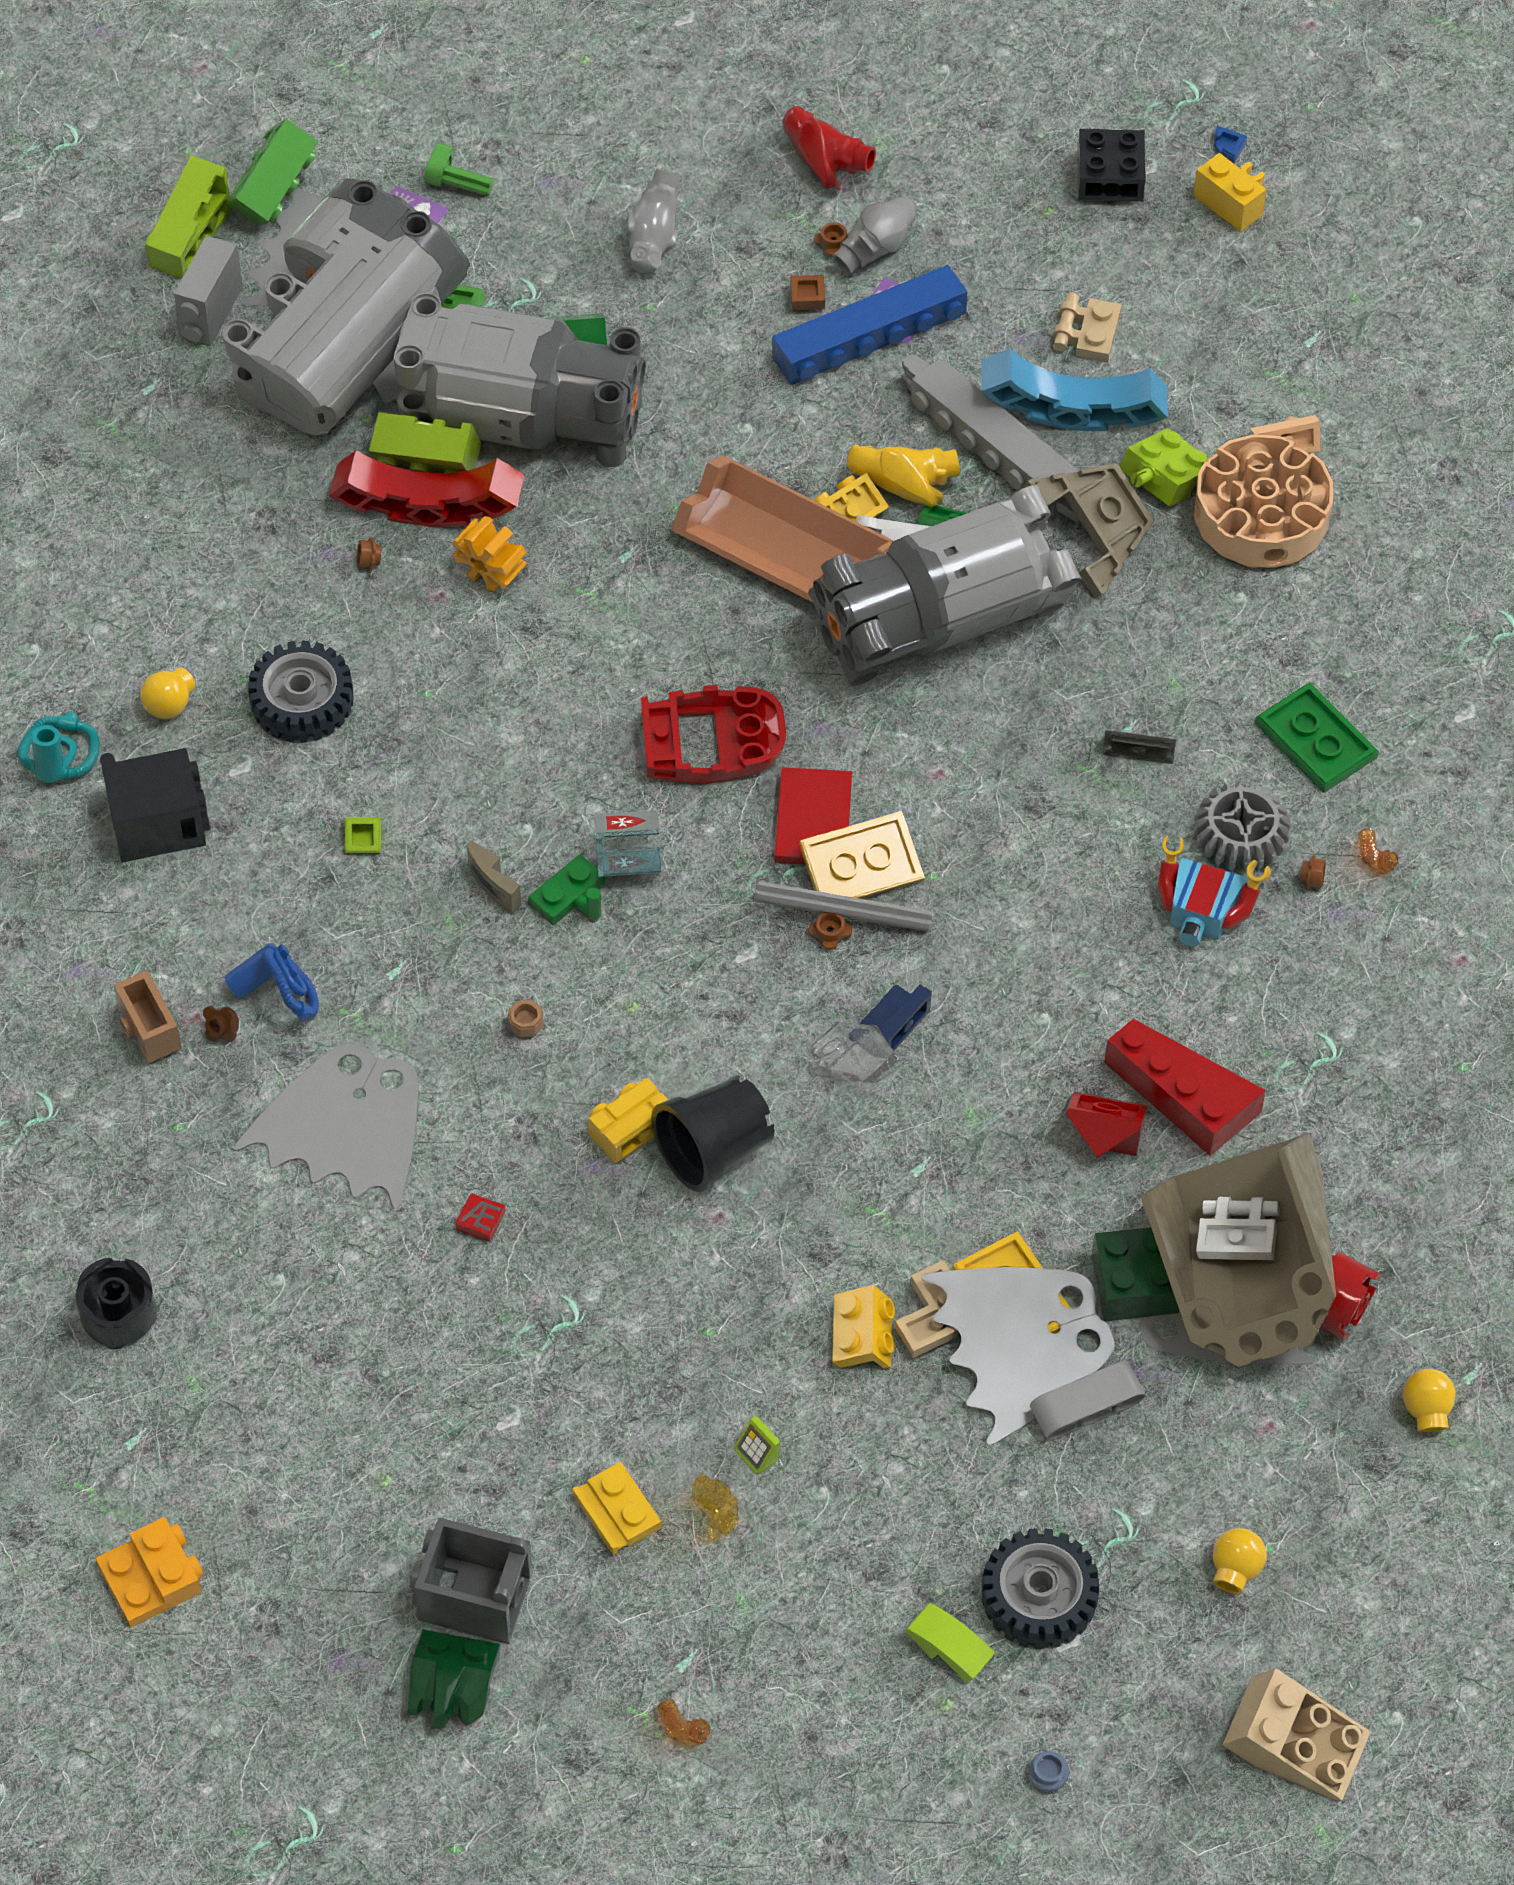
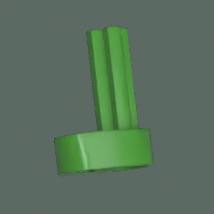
[424,143,494,196]

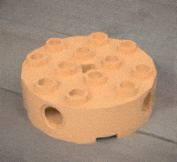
[1194,434,1333,568]

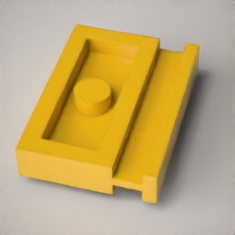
[572,1461,661,1555]

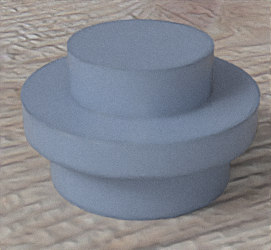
[1029,1751,1069,1792]

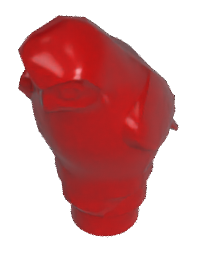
[782,106,876,190]

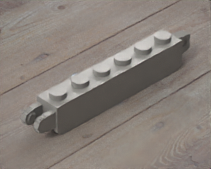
[901,354,1080,523]

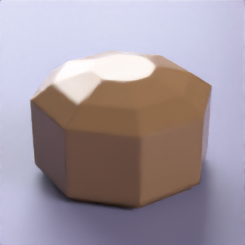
[508,1000,544,1037]

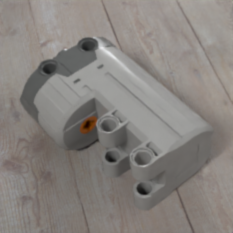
[222,179,470,435]

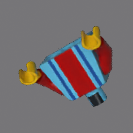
[1157,835,1271,946]

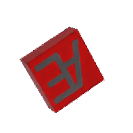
[455,1193,506,1242]

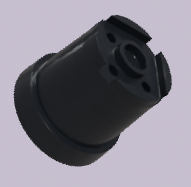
[651,1076,775,1192]

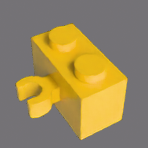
[1193,153,1267,232]

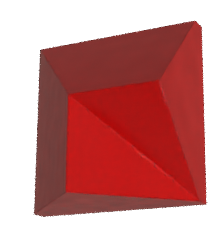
[1067,1091,1147,1158]

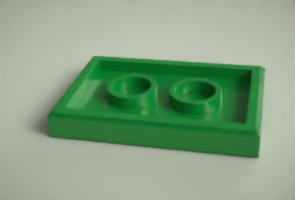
[1255,682,1379,793]

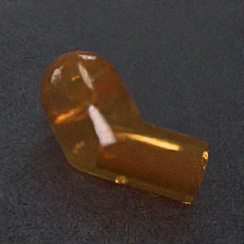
[1358,829,1399,874]
[656,1699,711,1746]

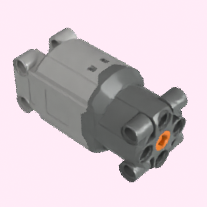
[394,293,646,467]
[808,485,1081,686]

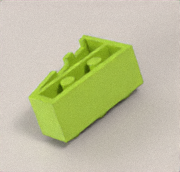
[145,155,232,279]

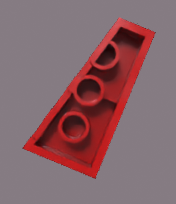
[1104,1019,1266,1156]

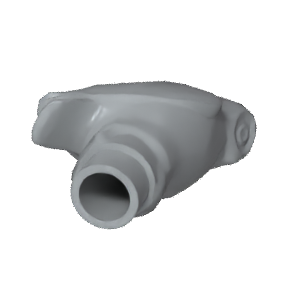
[626,169,681,274]
[832,197,917,275]

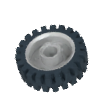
[248,640,354,743]
[982,1528,1099,1649]

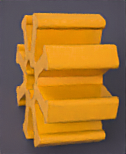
[452,516,527,591]

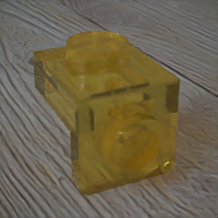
[692,1473,739,1543]

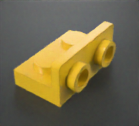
[813,473,889,522]

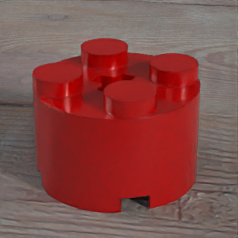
[1320,1252,1381,1341]

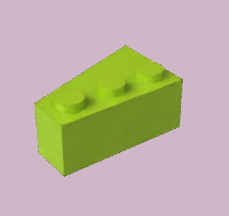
[369,412,482,473]

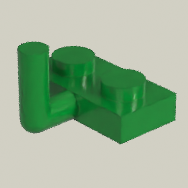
[528,854,605,926]

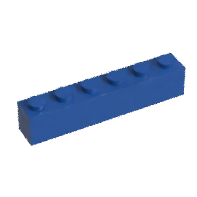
[772,265,968,385]

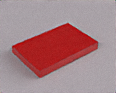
[775,767,852,864]

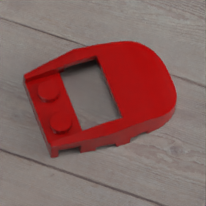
[641,685,786,785]

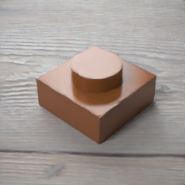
[790,275,825,310]

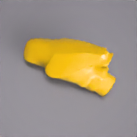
[846,444,960,508]

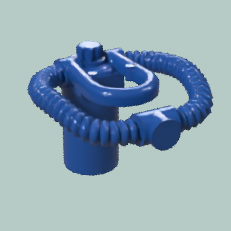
[224,943,319,1022]

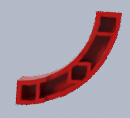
[329,450,525,527]

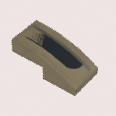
[467,840,521,914]

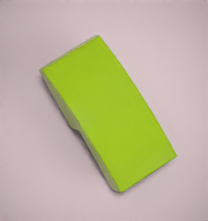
[904,1603,996,1683]

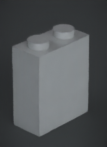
[174,235,243,346]

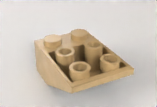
[1222,1668,1371,1801]

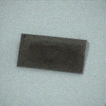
[1103,730,1176,764]

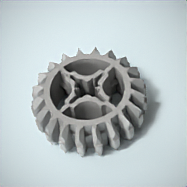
[1194,781,1291,873]

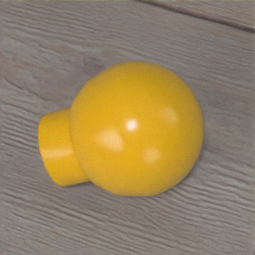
[140,668,195,719]
[1402,1368,1456,1432]
[1212,1528,1267,1594]

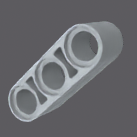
[1030,1360,1146,1440]

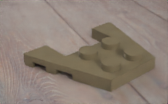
[1022,463,1154,598]

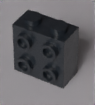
[1077,129,1146,202]

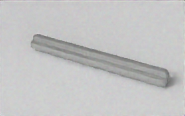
[754,881,932,932]

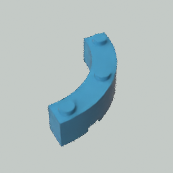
[982,348,1168,431]

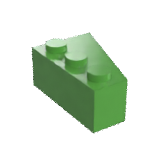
[227,118,318,227]

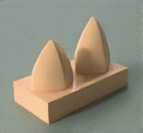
[1251,415,1321,453]

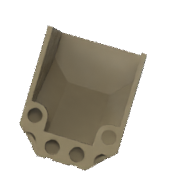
[1140,1133,1336,1367]

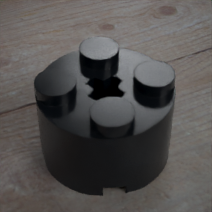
[75,1258,157,1349]

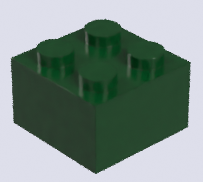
[1092,1227,1179,1321]

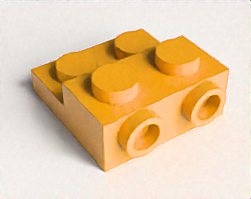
[95,1516,204,1628]

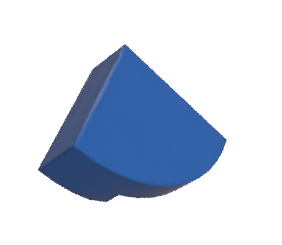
[1214,125,1247,164]

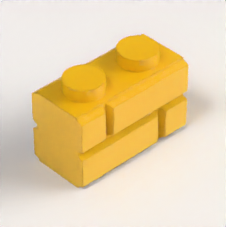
[588,1078,668,1163]

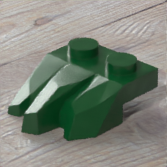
[406,1629,500,1729]

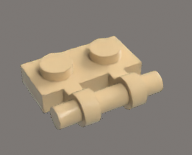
[1053,293,1122,363]

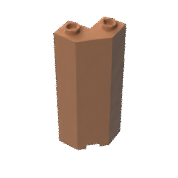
[672,455,893,603]

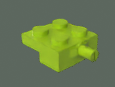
[1120,428,1209,507]

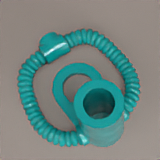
[17,712,100,783]

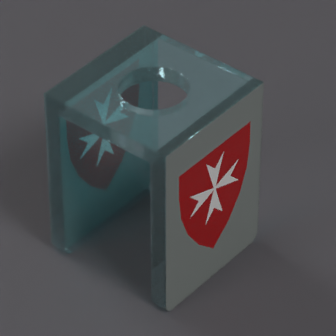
[594,811,661,877]

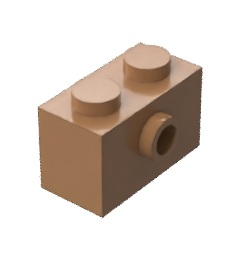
[114,970,182,1063]

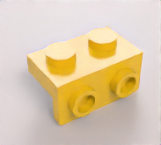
[832,1285,895,1369]

